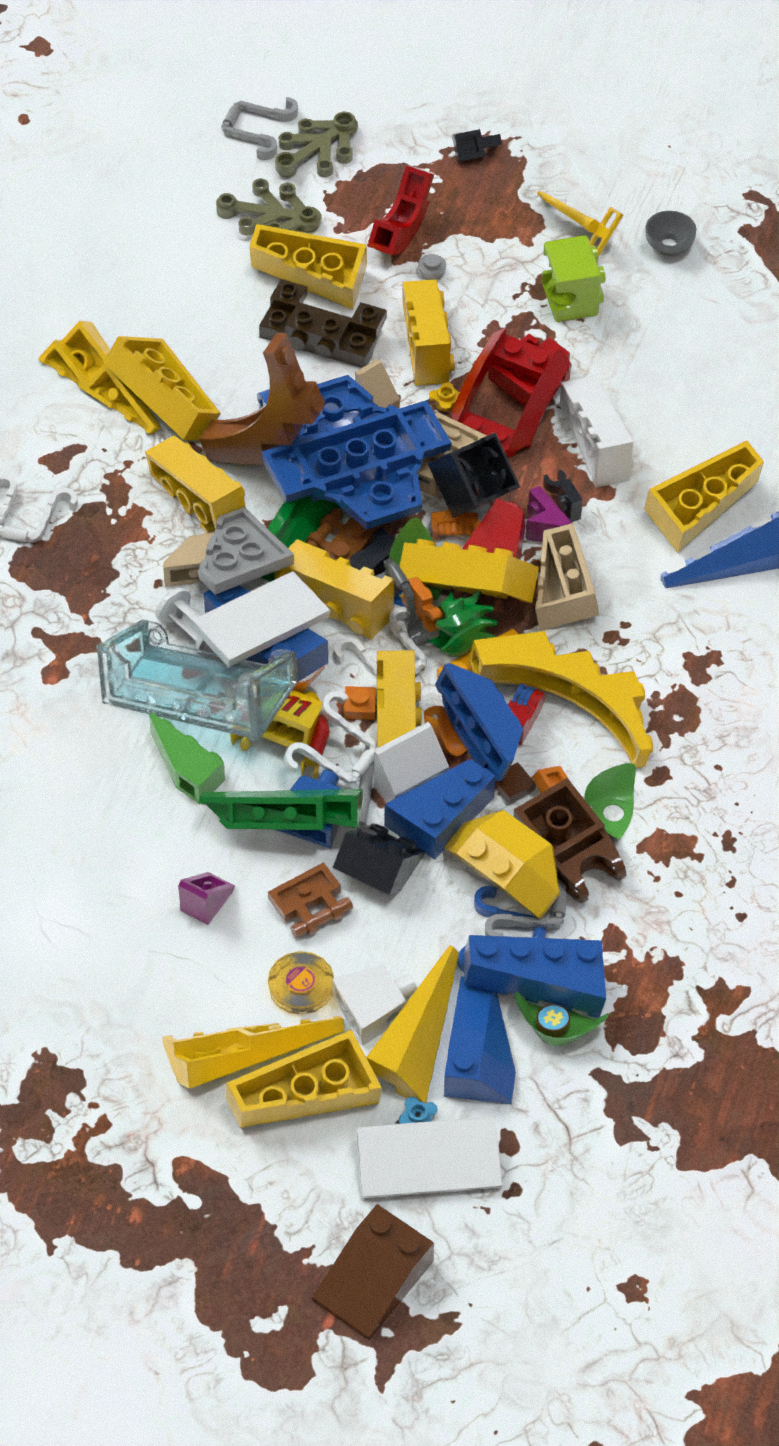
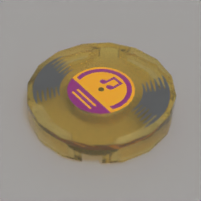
[268,951,334,1014]

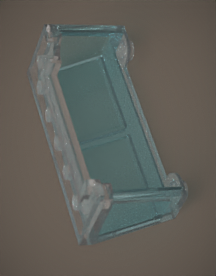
[97,619,298,739]

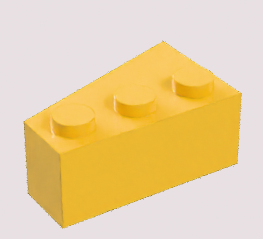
[377,650,422,748]

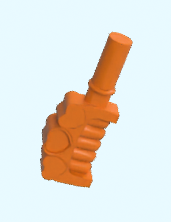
[430,509,480,540]

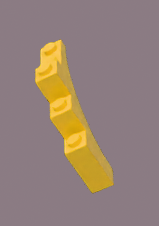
[469,631,653,768]

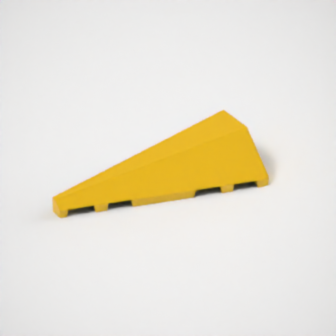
[38,320,161,434]

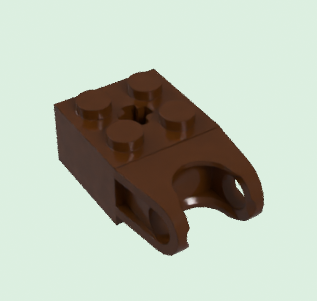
[513,778,627,903]

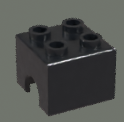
[428,432,521,518]

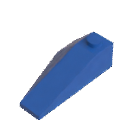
[444,976,516,1105]

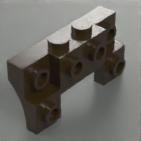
[259,279,387,368]

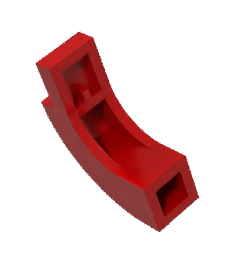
[367,165,435,255]

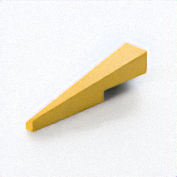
[366,945,459,1103]
[162,1016,344,1089]

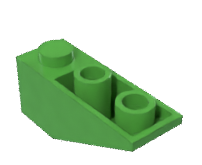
[149,712,225,804]

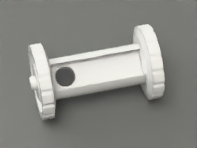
[156,587,216,659]

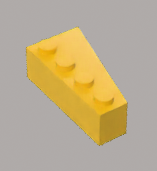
[402,279,455,386]
[103,336,221,441]
[644,440,764,553]

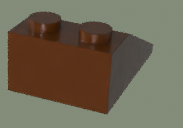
[312,1204,434,1340]

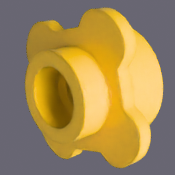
[429,382,460,412]

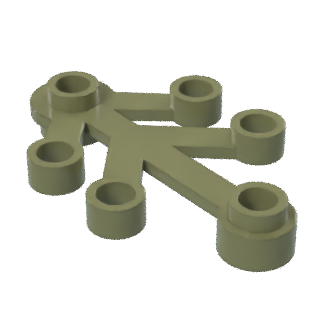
[275,111,358,177]
[216,178,322,236]

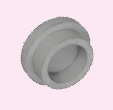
[418,254,446,280]

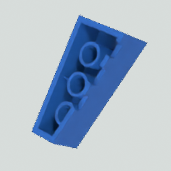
[203,585,328,692]

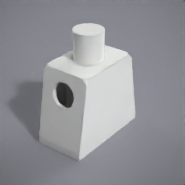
[332,965,417,1046]

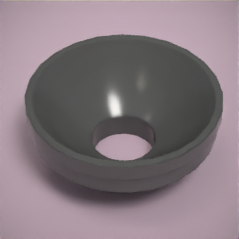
[645,210,697,255]

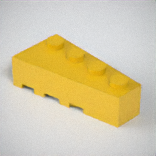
[249,224,367,310]
[145,435,246,533]
[275,539,394,640]
[400,539,539,603]
[226,1030,382,1128]

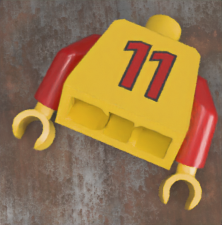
[230,688,330,779]

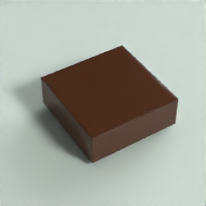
[495,762,536,804]

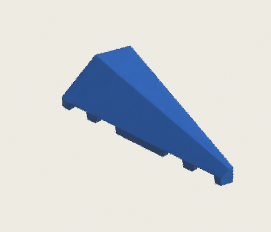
[660,511,779,589]

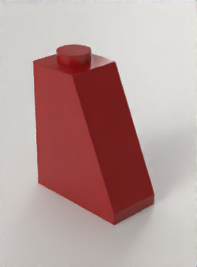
[462,498,526,560]

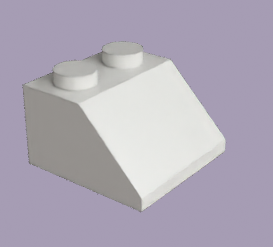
[374,722,449,803]

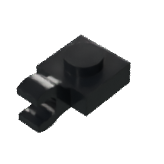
[452,129,502,162]
[543,470,583,522]

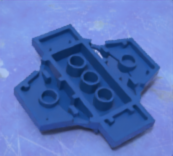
[262,375,452,530]

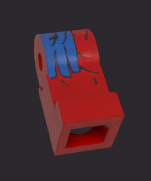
[508,683,546,746]

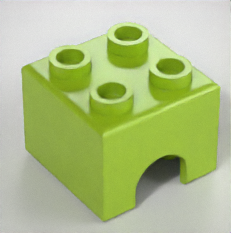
[542,235,606,322]

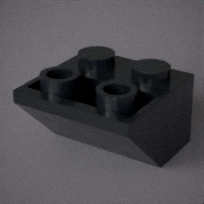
[332,823,426,895]

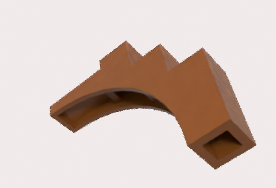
[199,333,325,466]

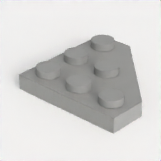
[199,507,294,594]

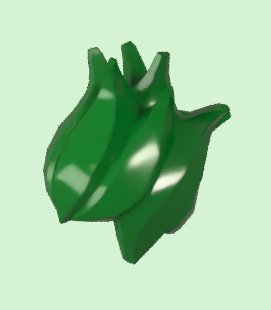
[429,591,497,657]

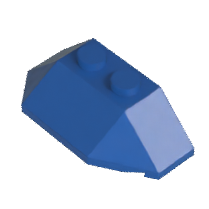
[435,663,523,781]

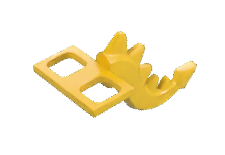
[537,191,624,257]

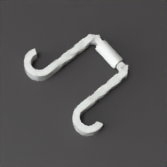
[0,474,78,543]
[334,607,427,677]
[284,691,378,784]

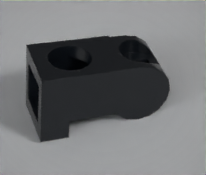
[350,527,396,576]

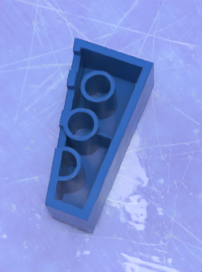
[463,935,606,1018]

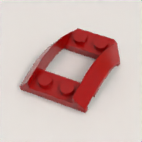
[451,327,572,459]

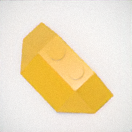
[444,810,560,919]

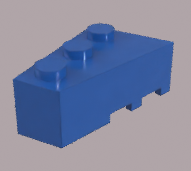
[384,759,496,860]

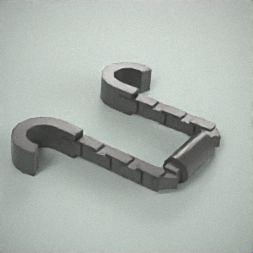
[375,558,429,647]

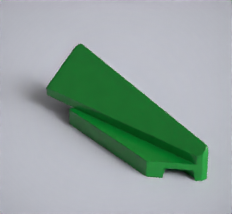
[259,496,340,582]
[199,789,363,830]

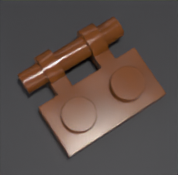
[306,508,377,561]
[268,862,353,938]

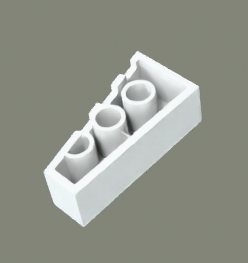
[560,376,634,488]

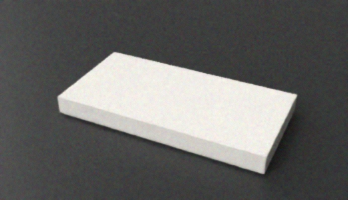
[192,571,330,667]
[357,1116,502,1199]

